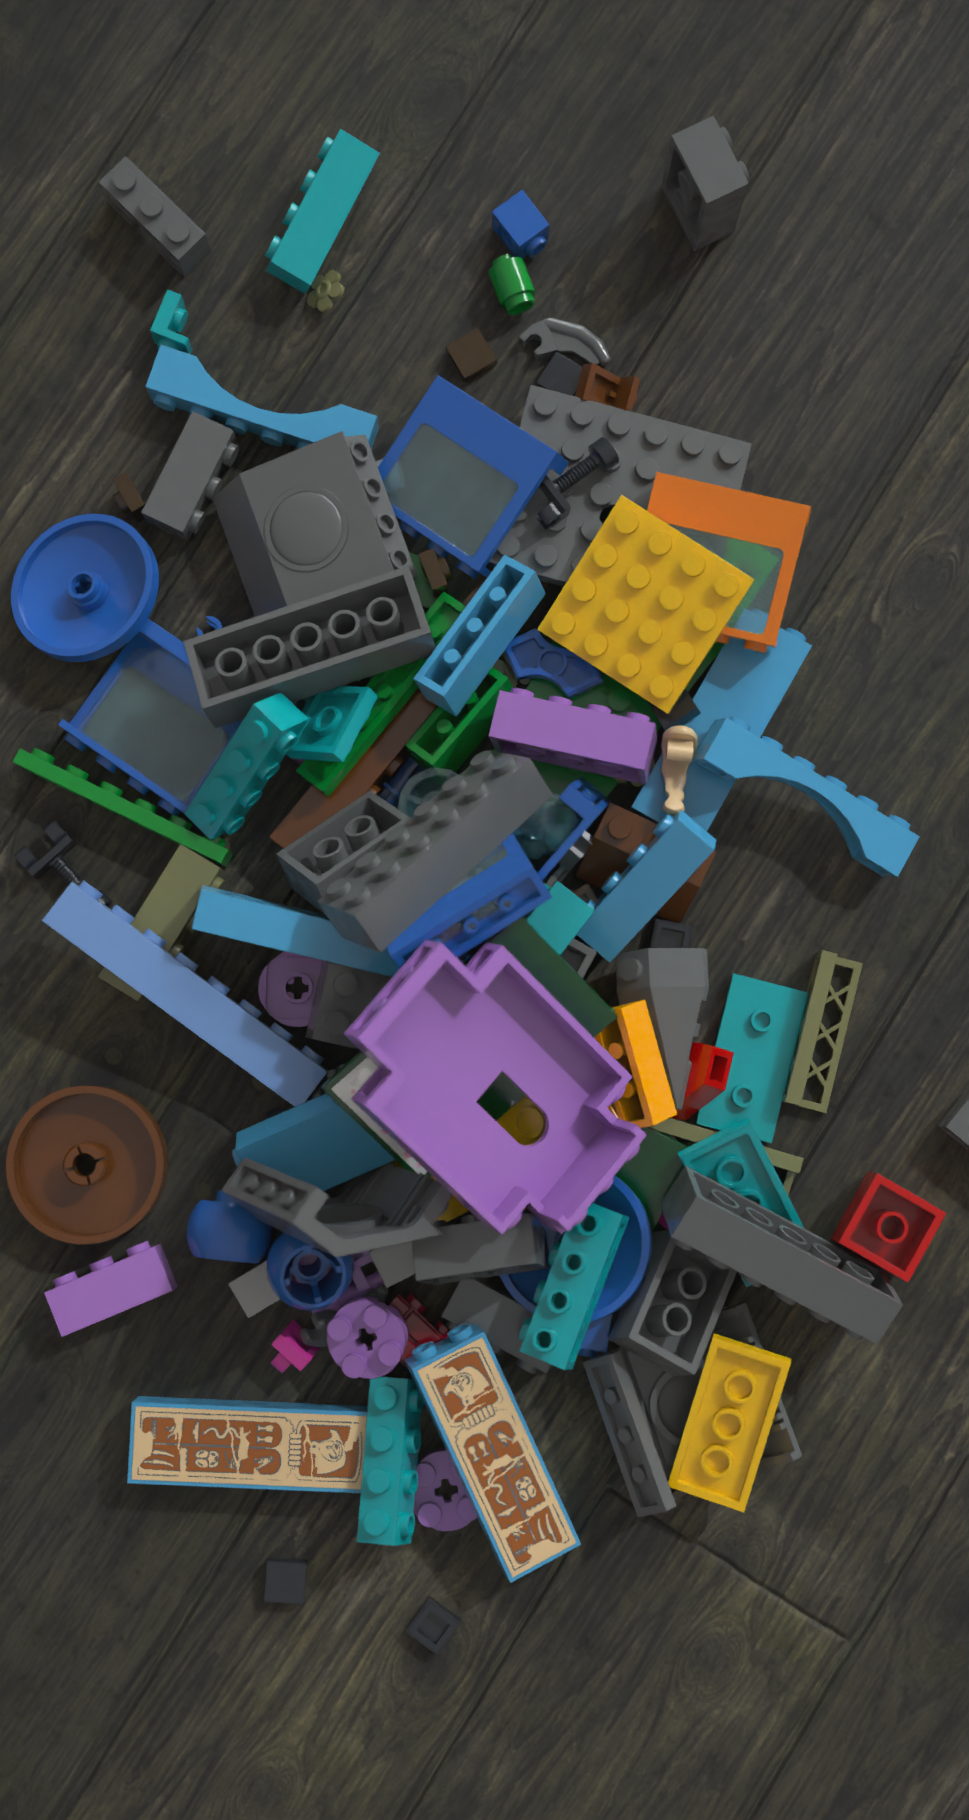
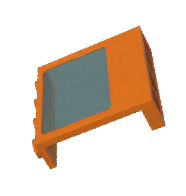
[647,472,811,653]

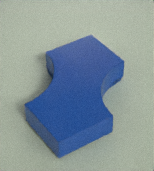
[504,628,603,699]

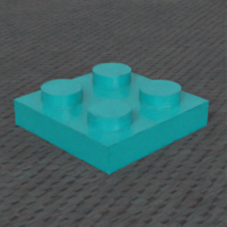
[286,686,378,762]

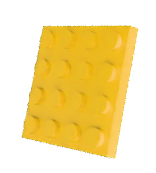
[537,495,755,714]

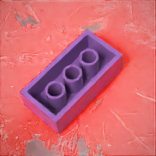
[489,688,657,785]

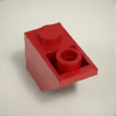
[670,1042,734,1121]

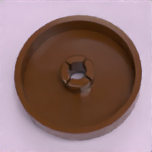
[6,1086,168,1244]

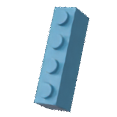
[413,555,546,716]
[577,809,716,963]

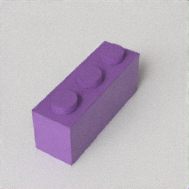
[44,1241,178,1337]

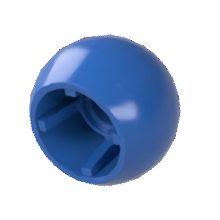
[186,1190,272,1263]
[266,1232,354,1311]

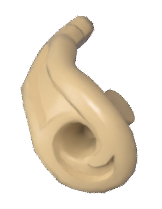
[661,726,698,816]

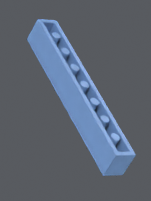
[42,880,327,1107]

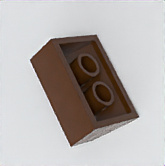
[575,802,716,924]

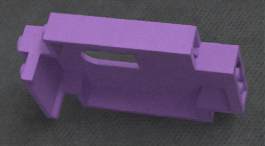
[344,940,647,1235]

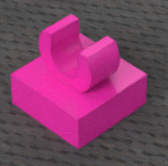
[271,1320,321,1373]

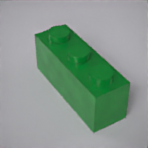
[405,667,513,783]

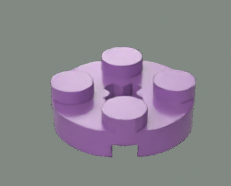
[258,951,324,1027]
[327,1296,408,1379]
[413,1448,477,1531]

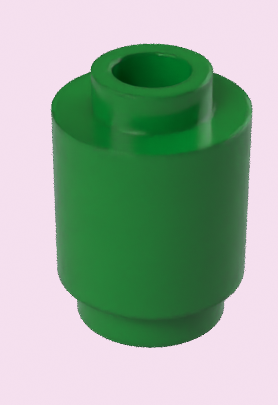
[488,254,536,316]

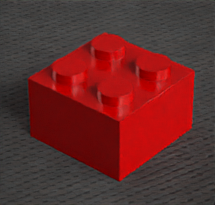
[830,1171,946,1283]

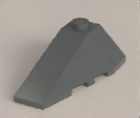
[616,948,709,1110]

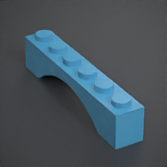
[145,345,379,450]
[692,716,920,877]

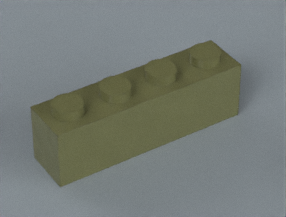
[98,844,225,1003]

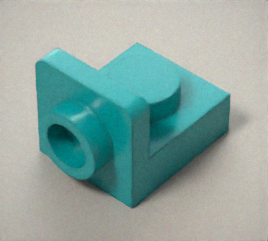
[150,289,192,354]

